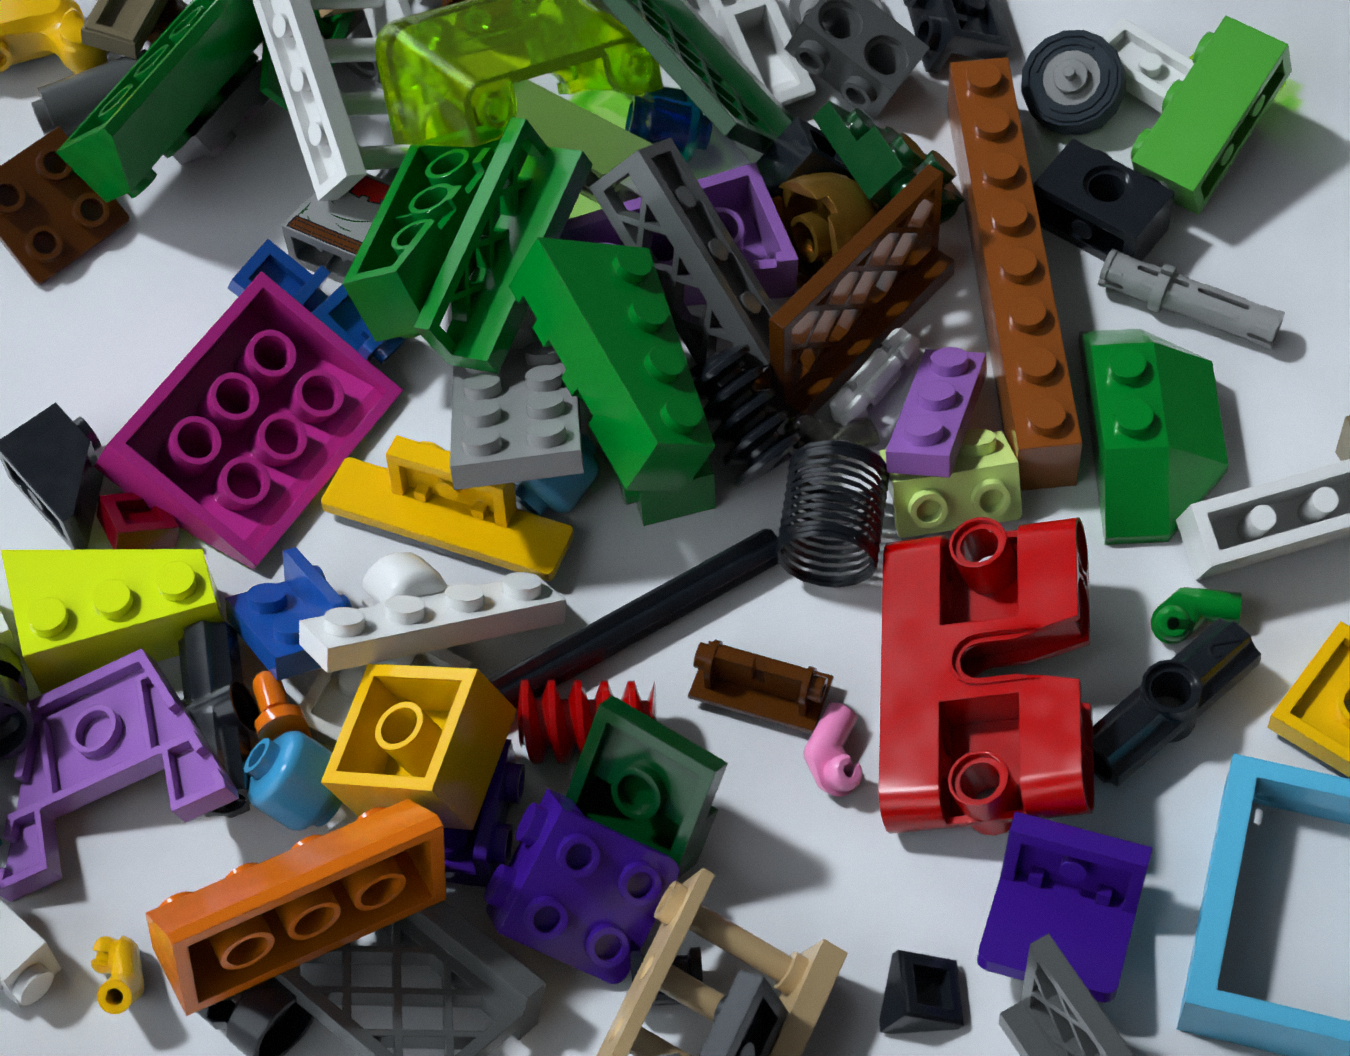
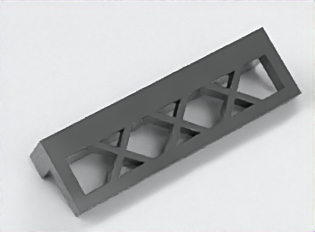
[589,138,777,369]

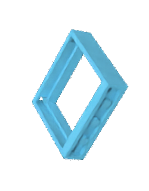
[1176,753,1350,1056]

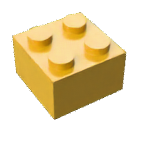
[321,664,517,830]

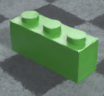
[1131,15,1292,215]

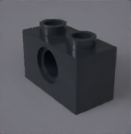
[1033,139,1175,262]

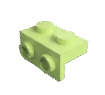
[879,429,1022,538]

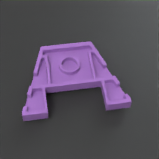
[0,648,239,902]

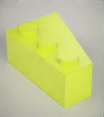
[1,549,225,695]

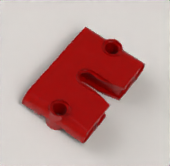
[879,517,1095,836]

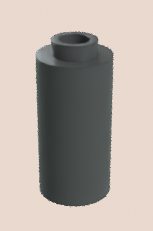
[31,49,147,138]

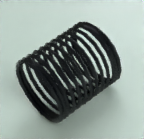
[775,439,889,587]

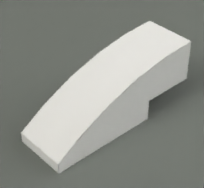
[696,0,816,106]

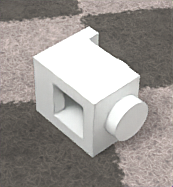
[0,900,62,1008]

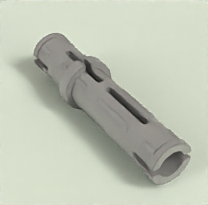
[1098,249,1285,349]

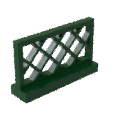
[602,0,794,163]

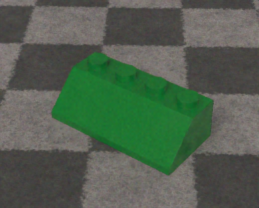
[56,0,263,203]

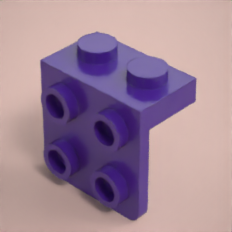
[484,788,679,984]
[977,811,1153,1003]

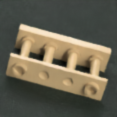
[596,868,848,1056]

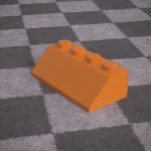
[145,799,446,1016]

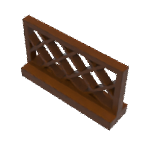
[754,164,955,427]

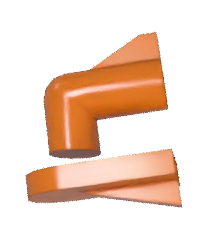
[252,670,312,741]

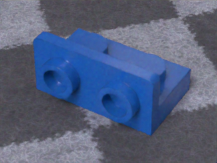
[225,547,352,681]

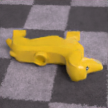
[0,0,110,74]

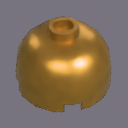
[772,172,880,288]

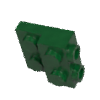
[812,101,965,224]
[566,695,728,879]

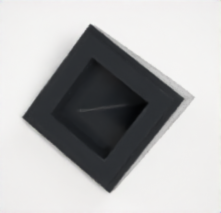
[879,950,964,1034]

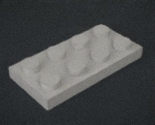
[450,340,584,490]

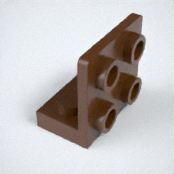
[0,126,130,286]

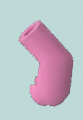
[803,702,862,797]

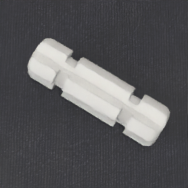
[830,328,920,429]

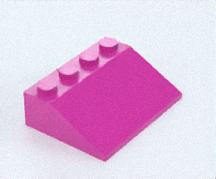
[93,271,403,570]

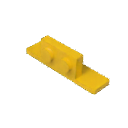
[321,435,574,581]

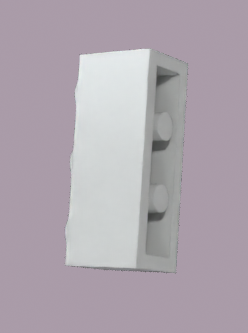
[1176,459,1350,581]

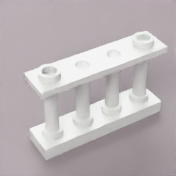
[252,0,452,201]

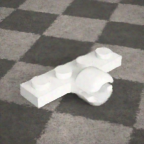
[299,552,566,673]

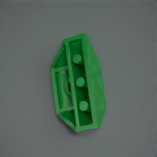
[1078,329,1229,545]

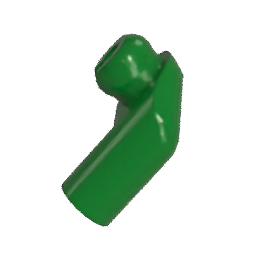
[1151,587,1242,644]

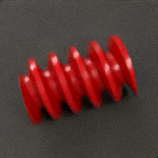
[518,679,656,765]

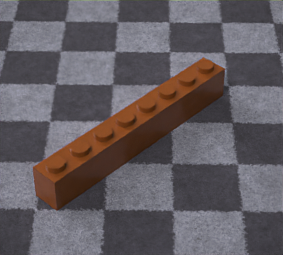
[947,57,1083,491]

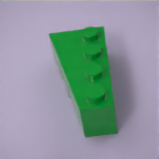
[342,118,528,342]
[509,237,715,493]

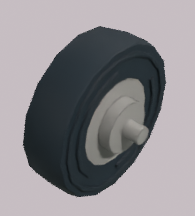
[1021,30,1126,135]

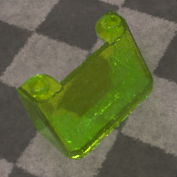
[375,0,664,147]

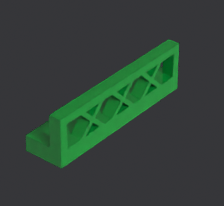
[414,117,593,374]

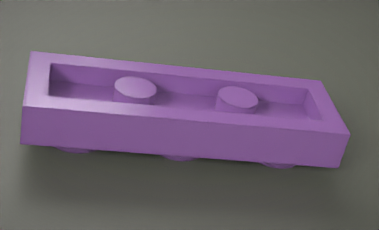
[886,347,987,478]

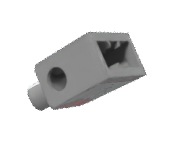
[281,168,399,283]

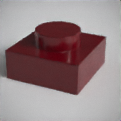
[96,492,179,549]

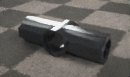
[1093,618,1261,787]
[178,620,260,818]

